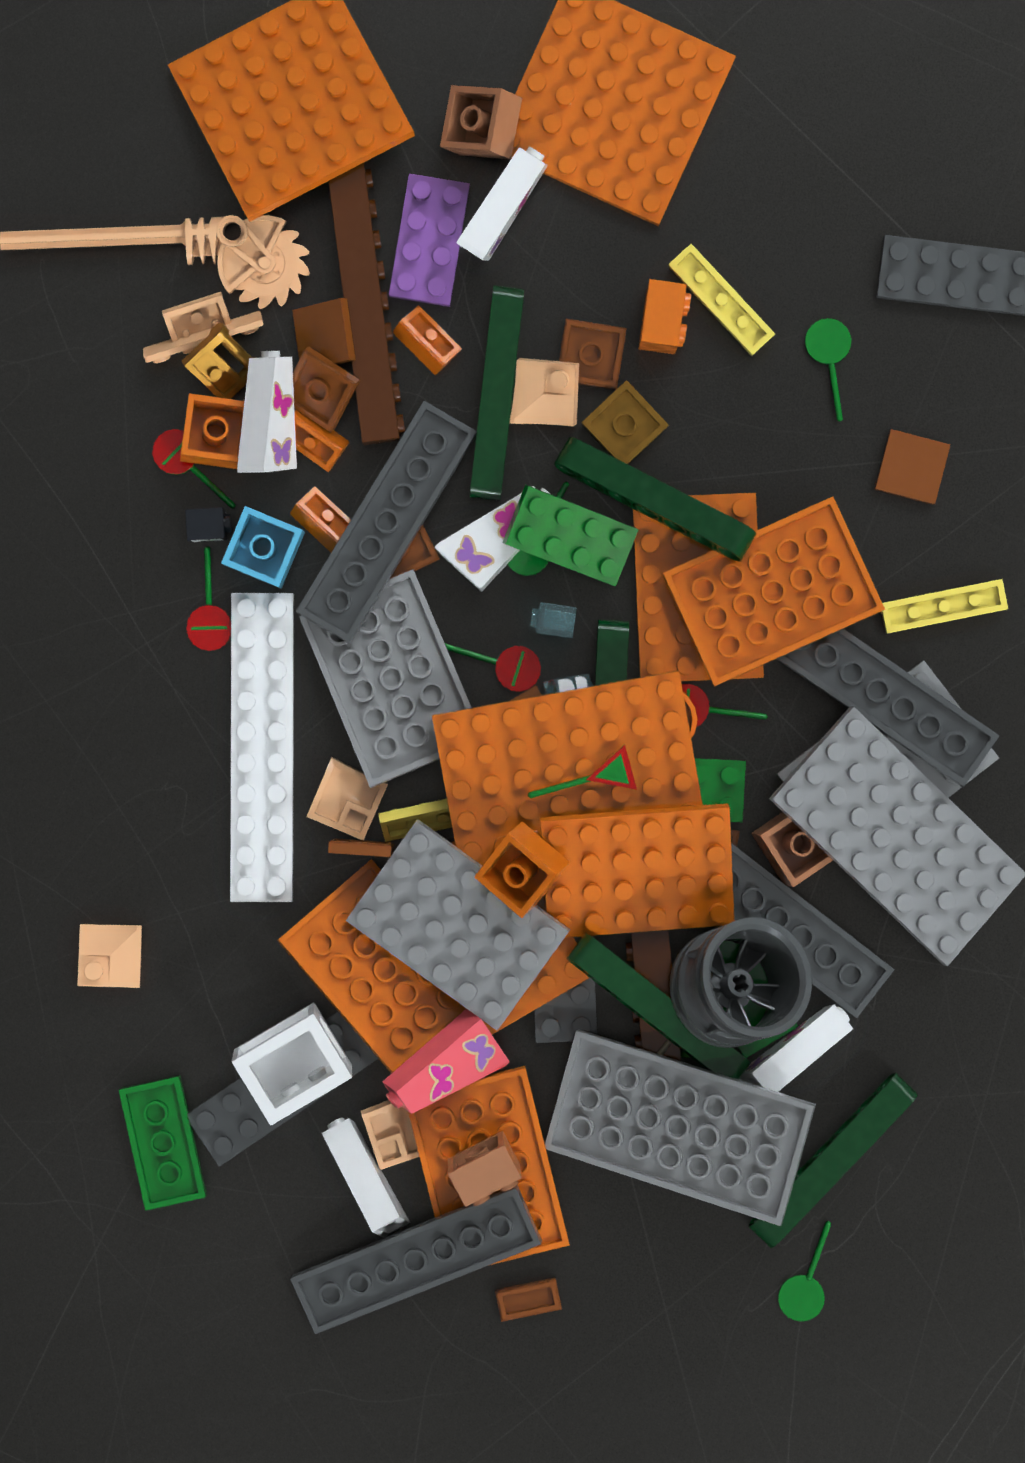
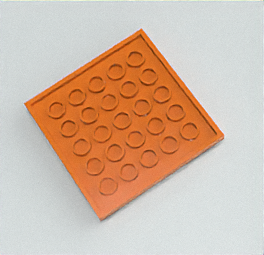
[168,0,415,222]
[511,0,736,226]

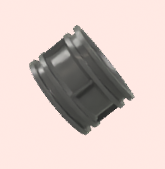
[670,917,812,1048]

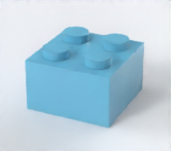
[221,506,305,589]

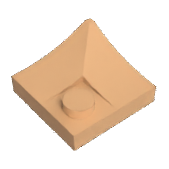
[510,358,579,426]
[306,757,388,841]
[77,924,142,988]
[361,1100,419,1170]

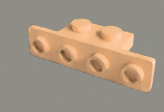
[143,292,264,363]

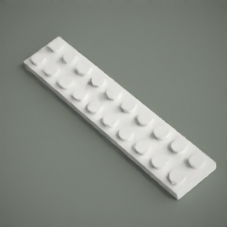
[230,593,294,902]

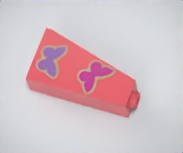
[382,1009,510,1114]

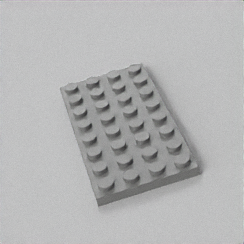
[769,706,1025,966]
[545,1029,816,1226]

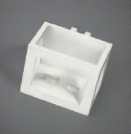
[232,1002,352,1126]

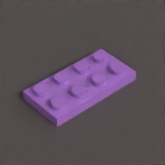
[389,173,470,307]

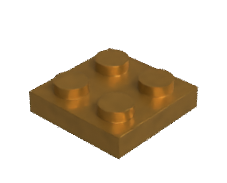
[581,380,669,464]

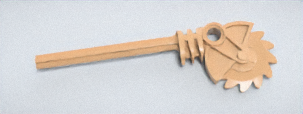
[0,215,310,309]

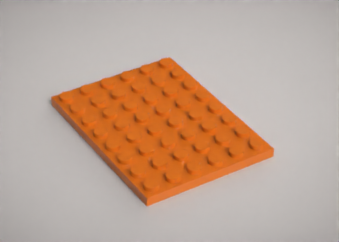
[432,670,703,866]

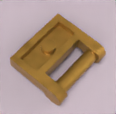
[182,323,257,399]

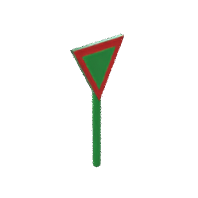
[528,744,637,798]

